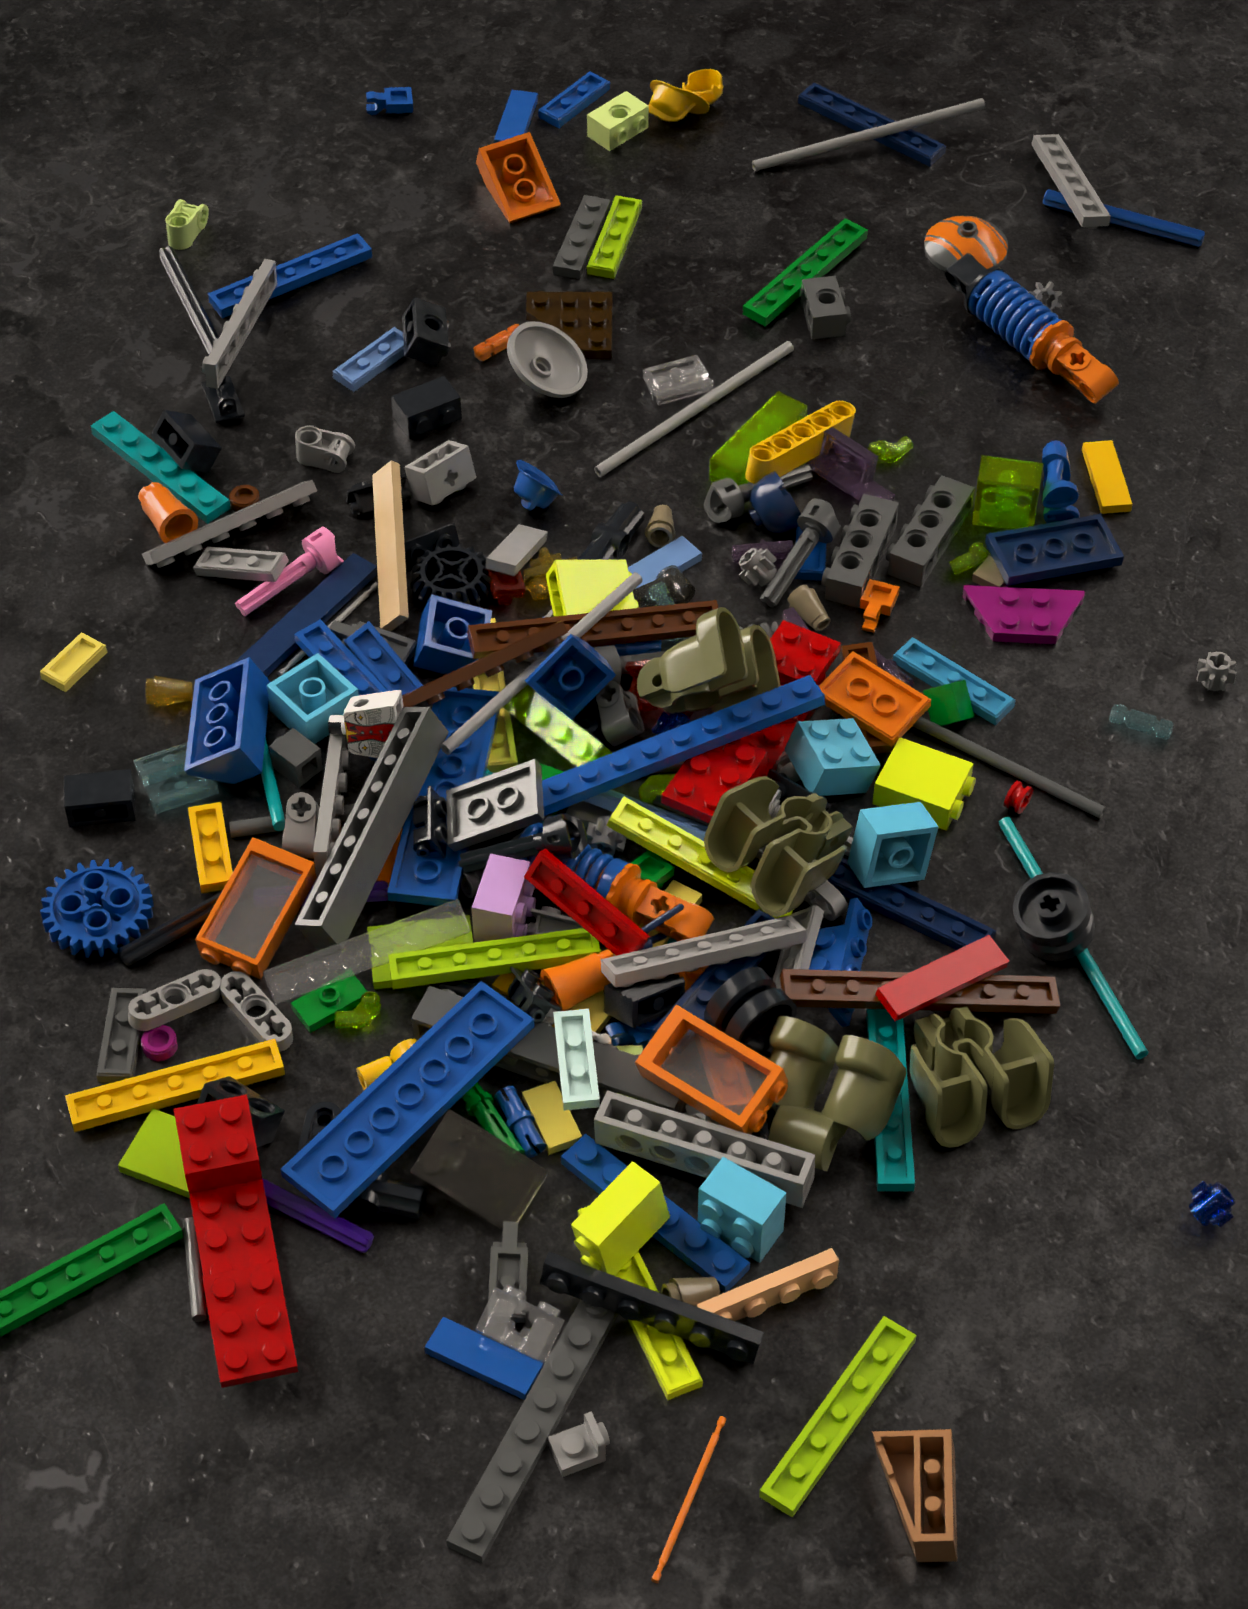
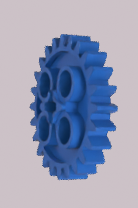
[40,859,154,958]

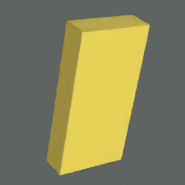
[40,632,107,692]
[522,1081,582,1155]

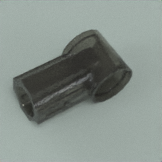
[633,565,696,608]

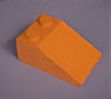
[476,132,561,224]

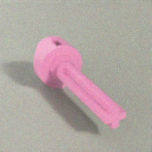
[235,527,344,616]

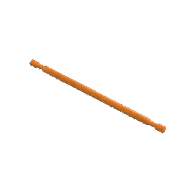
[651,1416,727,1583]

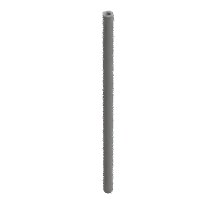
[752,98,985,171]
[594,341,794,477]
[440,572,643,755]

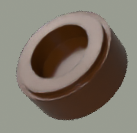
[229,485,260,512]

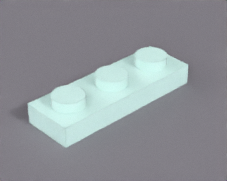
[553,1009,600,1111]

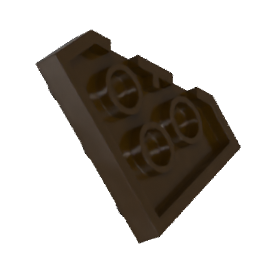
[526,291,612,359]

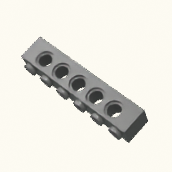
[594,1091,815,1208]

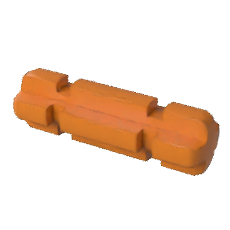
[473,324,519,361]

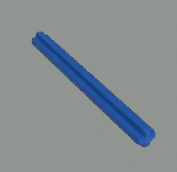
[1043,189,1205,247]

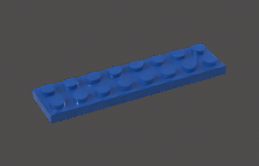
[387,687,500,908]
[280,981,535,1219]

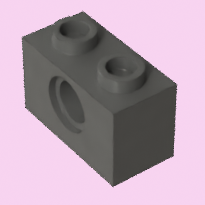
[801,276,851,339]

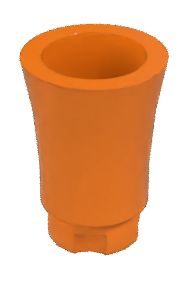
[138,482,198,543]
[541,949,614,1011]

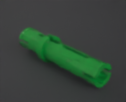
[462,1082,525,1166]

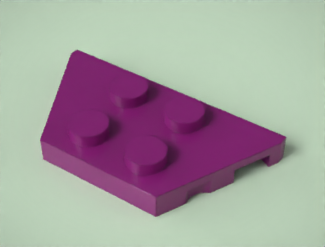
[963,585,1085,644]

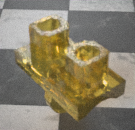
[521,547,578,602]

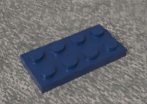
[985,514,1124,586]

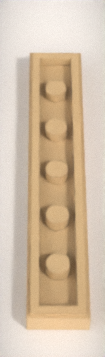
[372,460,409,631]

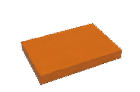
[818,651,932,747]

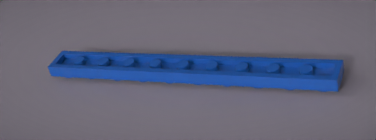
[542,675,825,816]

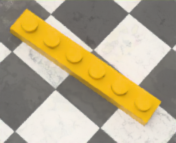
[65,1039,285,1132]

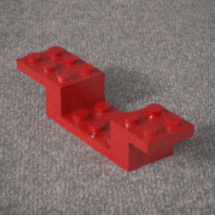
[661,620,841,823]
[174,1094,298,1388]

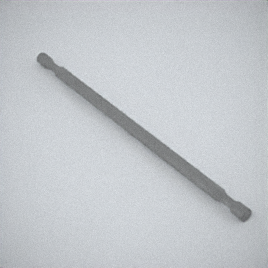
[277,582,378,676]

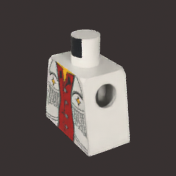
[328,690,404,758]

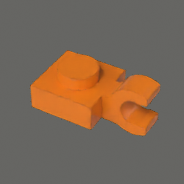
[860,579,900,633]

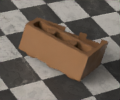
[872,1429,957,1562]

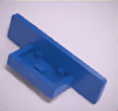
[809,898,872,1027]

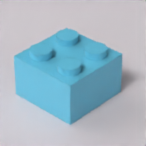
[266,653,359,744]
[784,718,881,796]
[847,802,939,888]
[698,1157,786,1263]

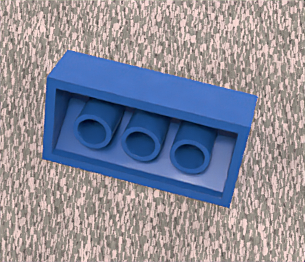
[184,657,270,784]

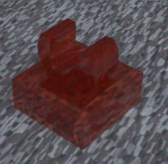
[487,570,526,605]

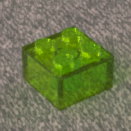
[972,455,1043,529]

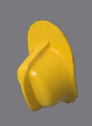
[648,80,710,122]

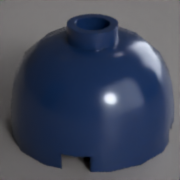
[748,471,801,534]

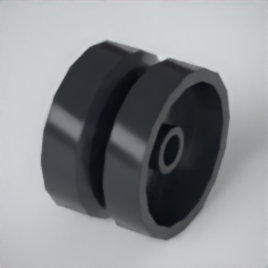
[1013,872,1096,962]
[704,967,796,1054]

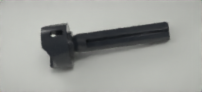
[458,814,588,873]

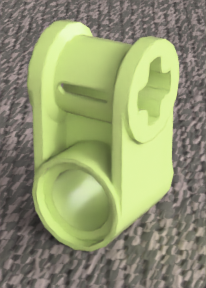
[165,199,209,250]

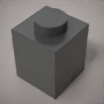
[269,728,323,788]

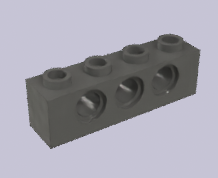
[886,475,975,587]
[821,494,899,608]

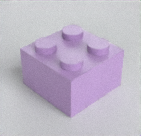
[472,854,536,943]

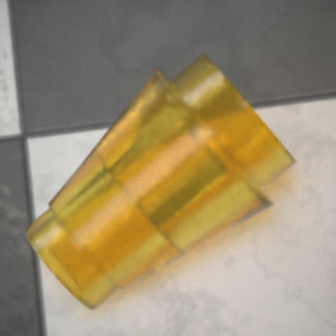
[145,675,193,707]

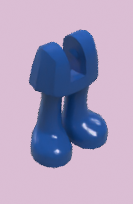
[1042,440,1080,523]

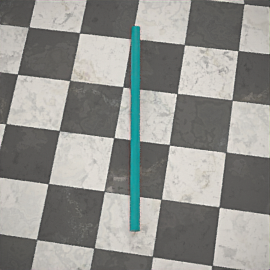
[998,817,1149,1059]

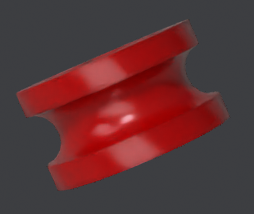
[1004,780,1033,814]

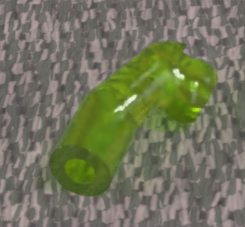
[868,436,913,463]
[949,543,989,576]
[638,774,675,803]
[335,991,381,1029]

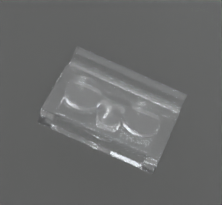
[643,355,713,405]

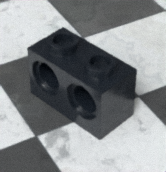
[197,1076,285,1147]

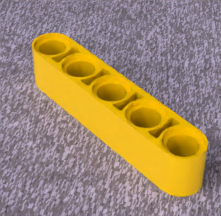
[745,401,856,484]

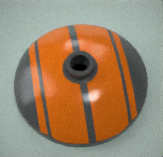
[924,216,1008,271]

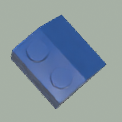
[413,594,492,674]
[525,634,616,721]

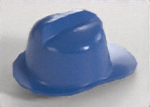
[514,460,563,511]

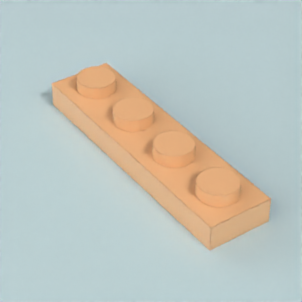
[697,1248,839,1321]

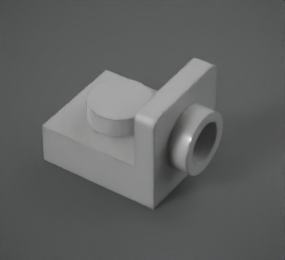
[548,1412,610,1477]

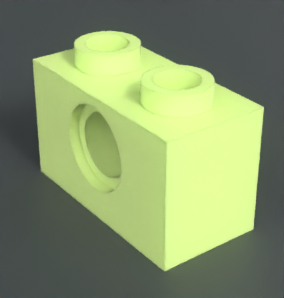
[587,91,649,151]

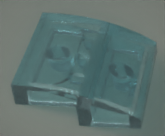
[133,742,219,814]

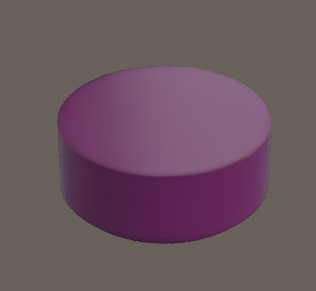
[141,1025,178,1061]

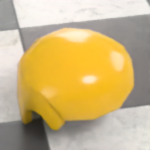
[682,69,723,105]

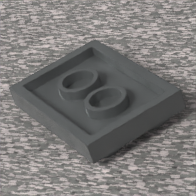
[446,759,544,852]

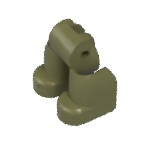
[637,607,781,714]
[704,776,853,917]
[909,1006,1054,1148]
[763,1016,907,1171]

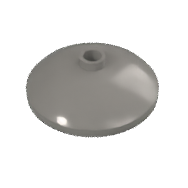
[507,321,588,398]

